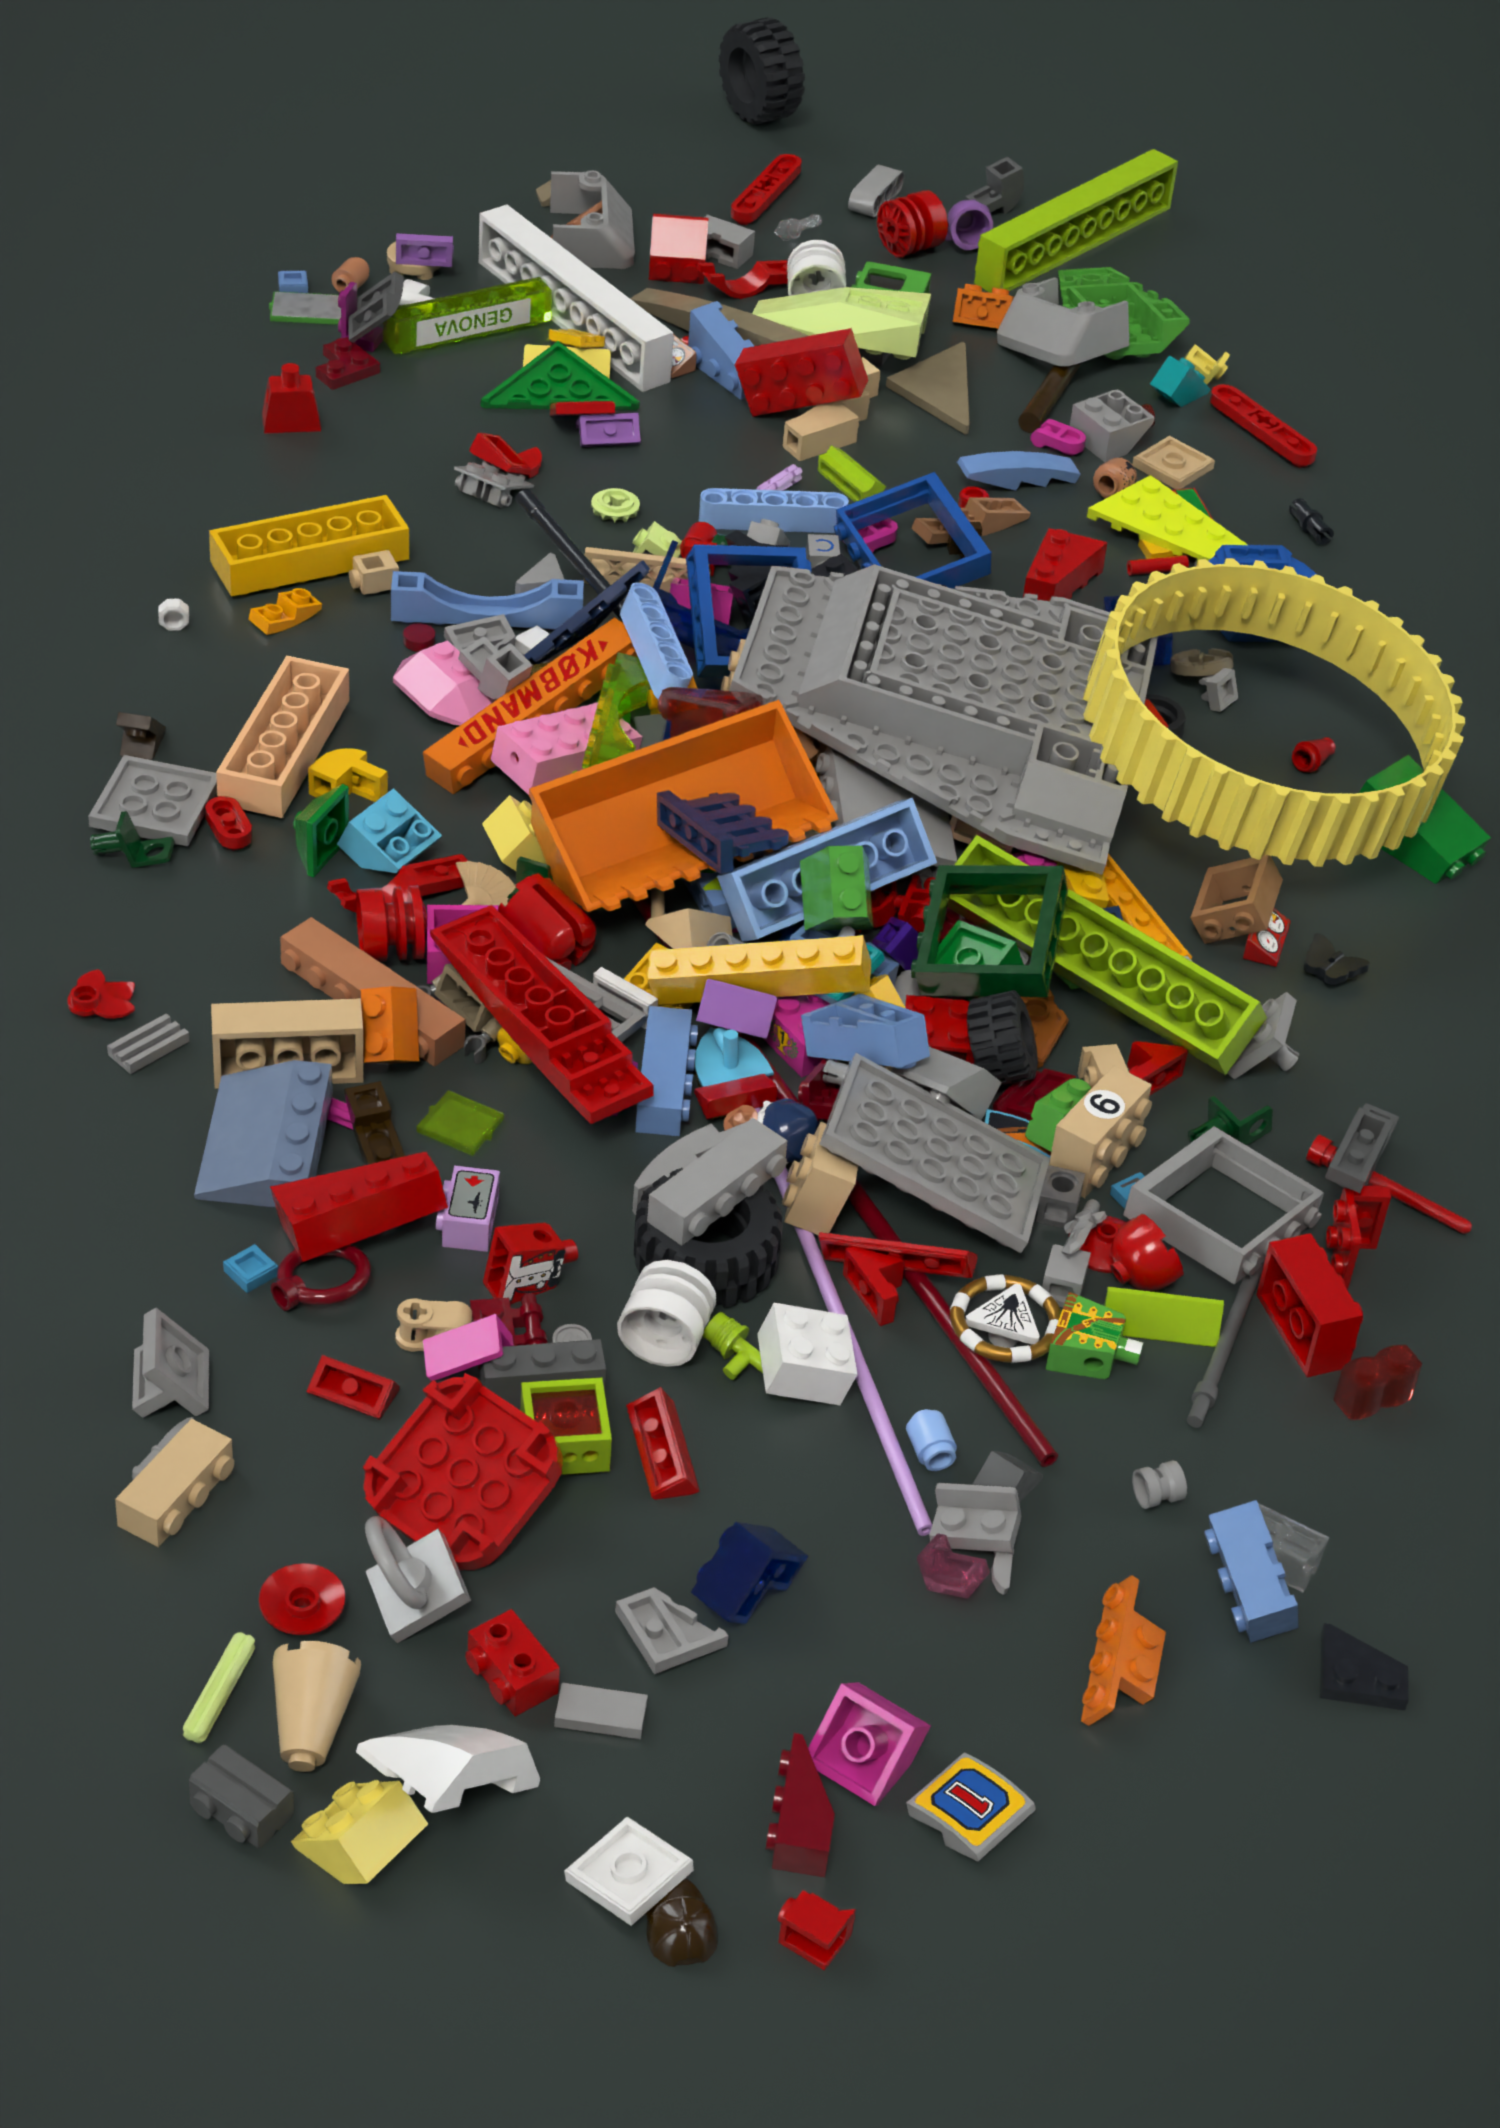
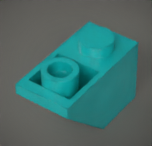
[1150,355,1211,407]

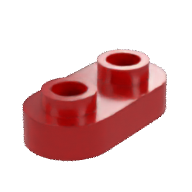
[206,796,252,850]

